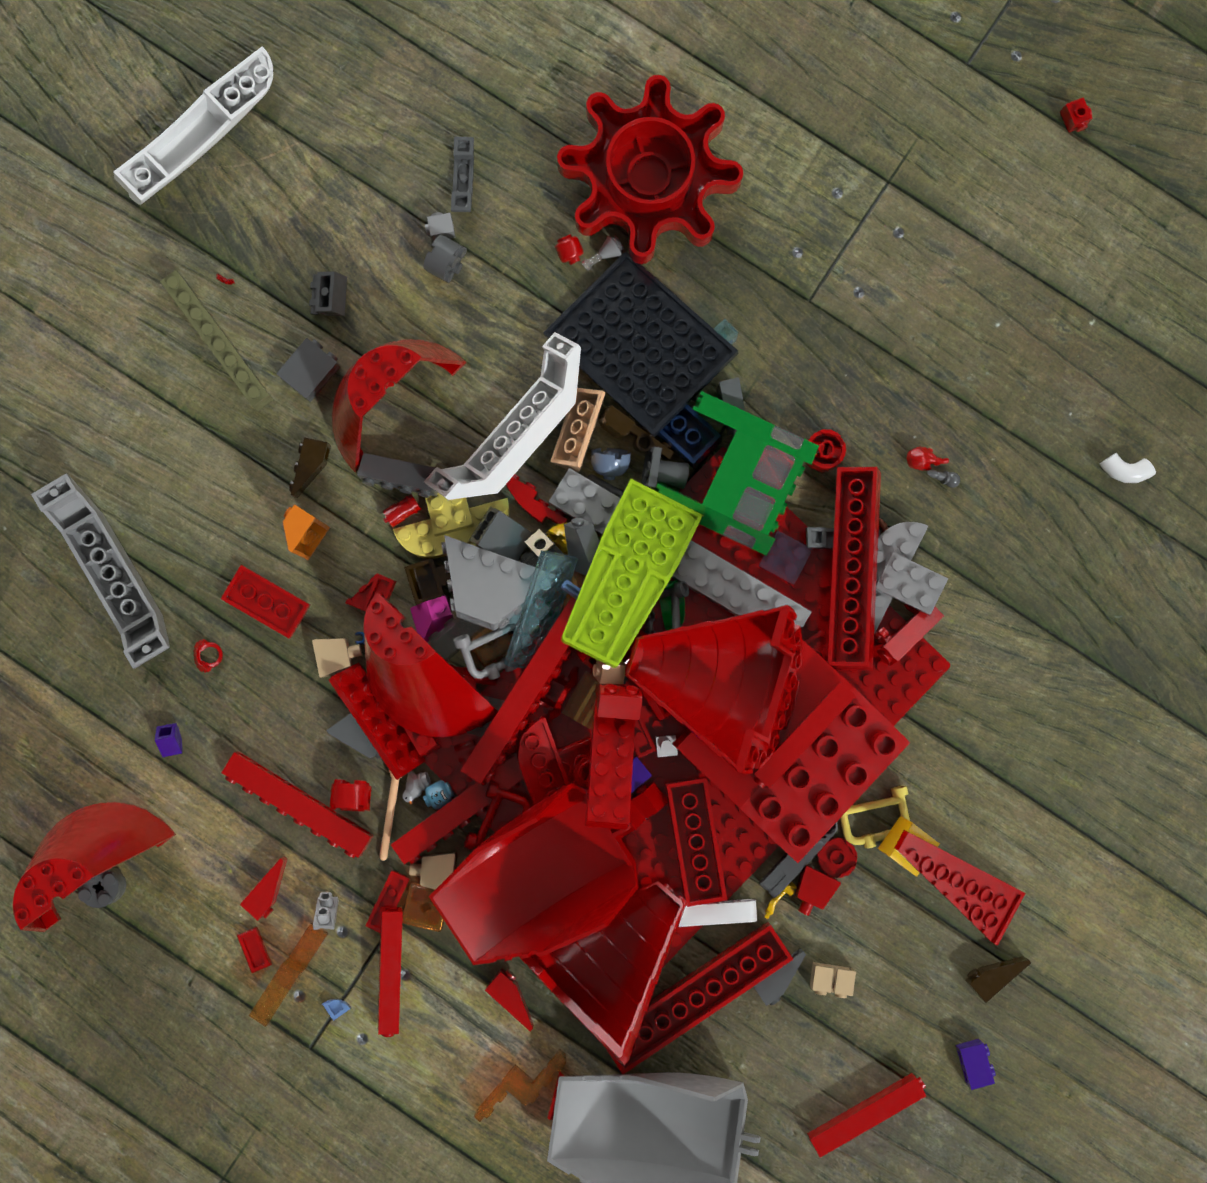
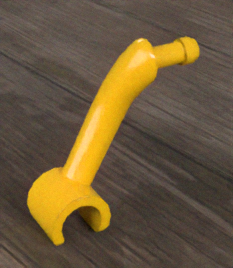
[765,881,797,919]

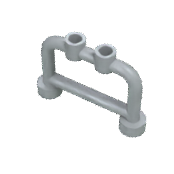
[453,615,527,680]

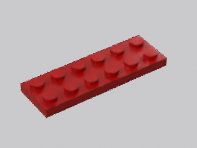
[329,662,426,780]

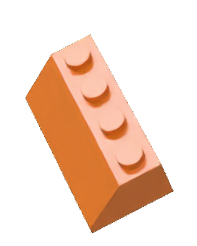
[283,504,330,560]

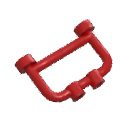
[464,781,531,850]

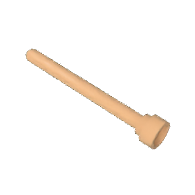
[379,770,402,861]

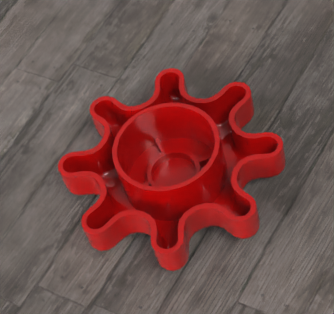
[557,75,743,264]

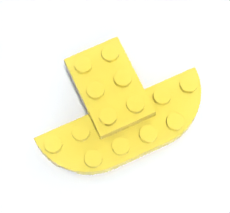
[393,493,509,559]

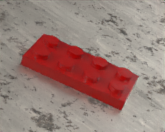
[221,565,311,639]

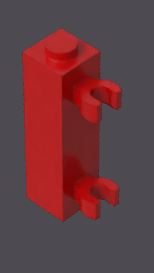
[874,604,944,666]

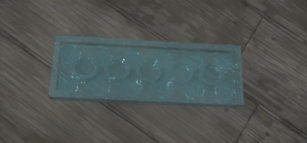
[504,550,578,669]

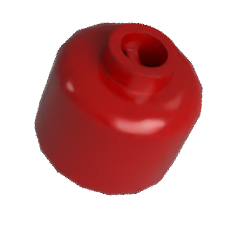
[555,234,584,265]

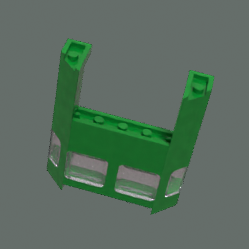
[655,391,819,555]

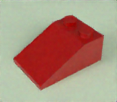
[595,683,642,720]

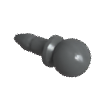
[926,470,960,488]

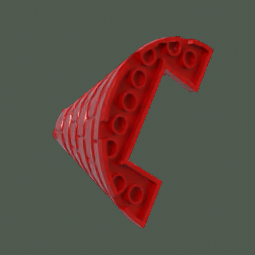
[625,605,803,774]
[519,881,688,1065]

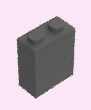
[276,338,340,402]
[469,506,533,561]

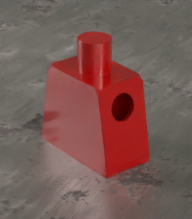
[795,865,841,916]

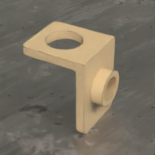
[525,529,554,557]

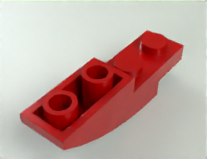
[506,474,568,525]

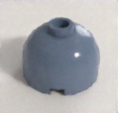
[591,448,631,480]

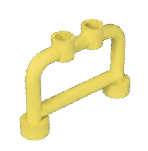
[840,786,910,848]

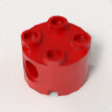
[805,429,846,472]
[329,779,372,812]

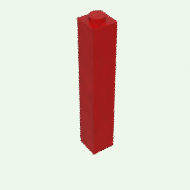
[753,682,856,789]
[377,907,403,1037]
[807,1073,926,1158]

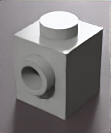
[425,212,456,242]

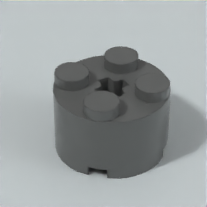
[423,235,467,283]
[78,866,126,908]

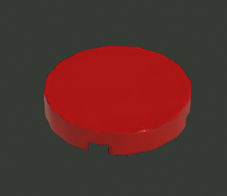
[817,837,857,878]

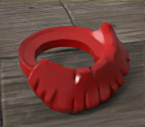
[193,639,223,673]

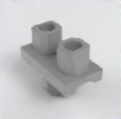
[313,892,339,930]

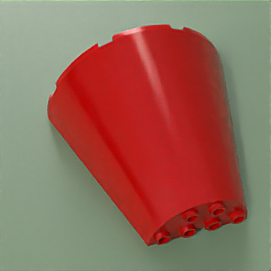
[332,339,466,473]
[364,593,498,738]
[13,802,176,932]

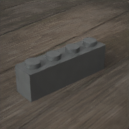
[357,453,438,498]

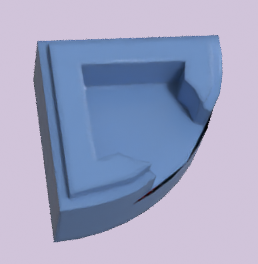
[322,999,351,1021]

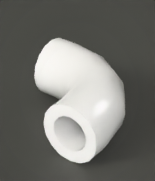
[1099,453,1156,483]

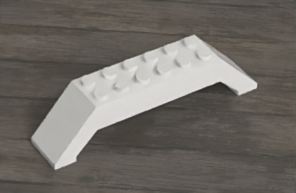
[424,332,581,500]

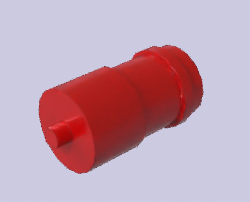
[382,494,421,527]

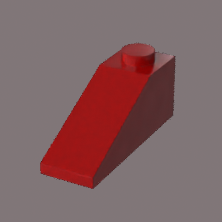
[240,856,288,921]
[485,968,534,1032]

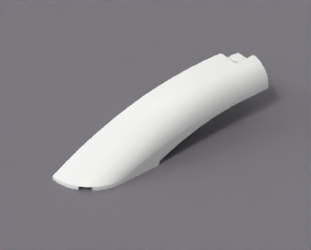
[113,46,273,205]

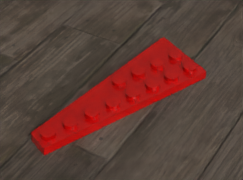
[894,830,1026,946]

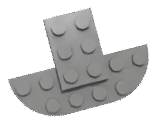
[874,522,948,633]

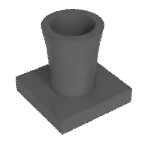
[641,447,689,490]

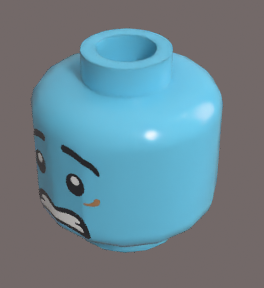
[423,780,455,810]

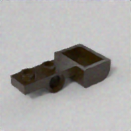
[599,405,674,460]
[404,558,451,605]

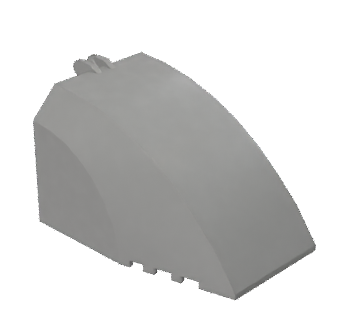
[547,1072,761,1183]

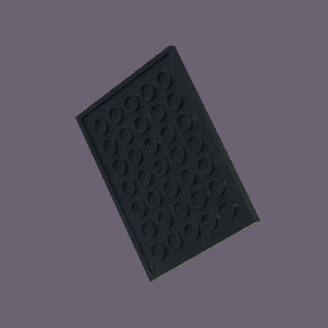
[543,251,739,437]

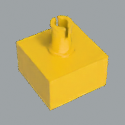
[877,816,940,877]

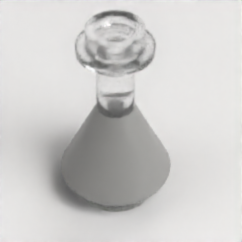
[581,235,624,272]

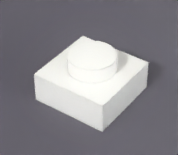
[656,735,678,757]

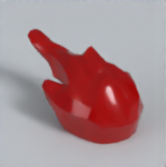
[907,446,949,471]

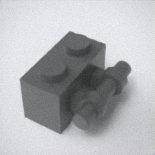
[309,271,347,316]

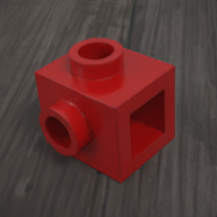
[1060,97,1093,133]

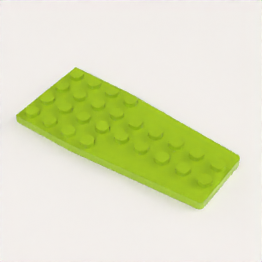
[561,479,703,668]

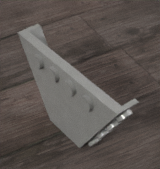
[441,535,558,631]

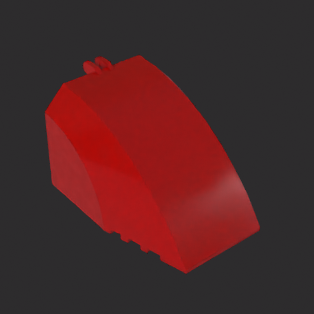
[429,783,639,965]

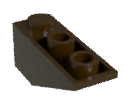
[289,437,331,498]

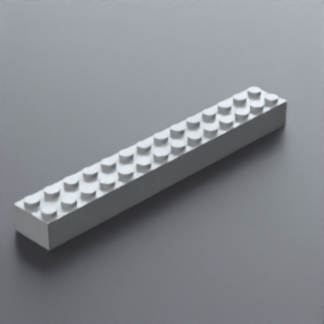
[549,468,811,628]

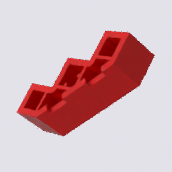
[619,782,669,839]

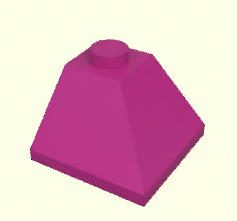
[410,595,459,644]

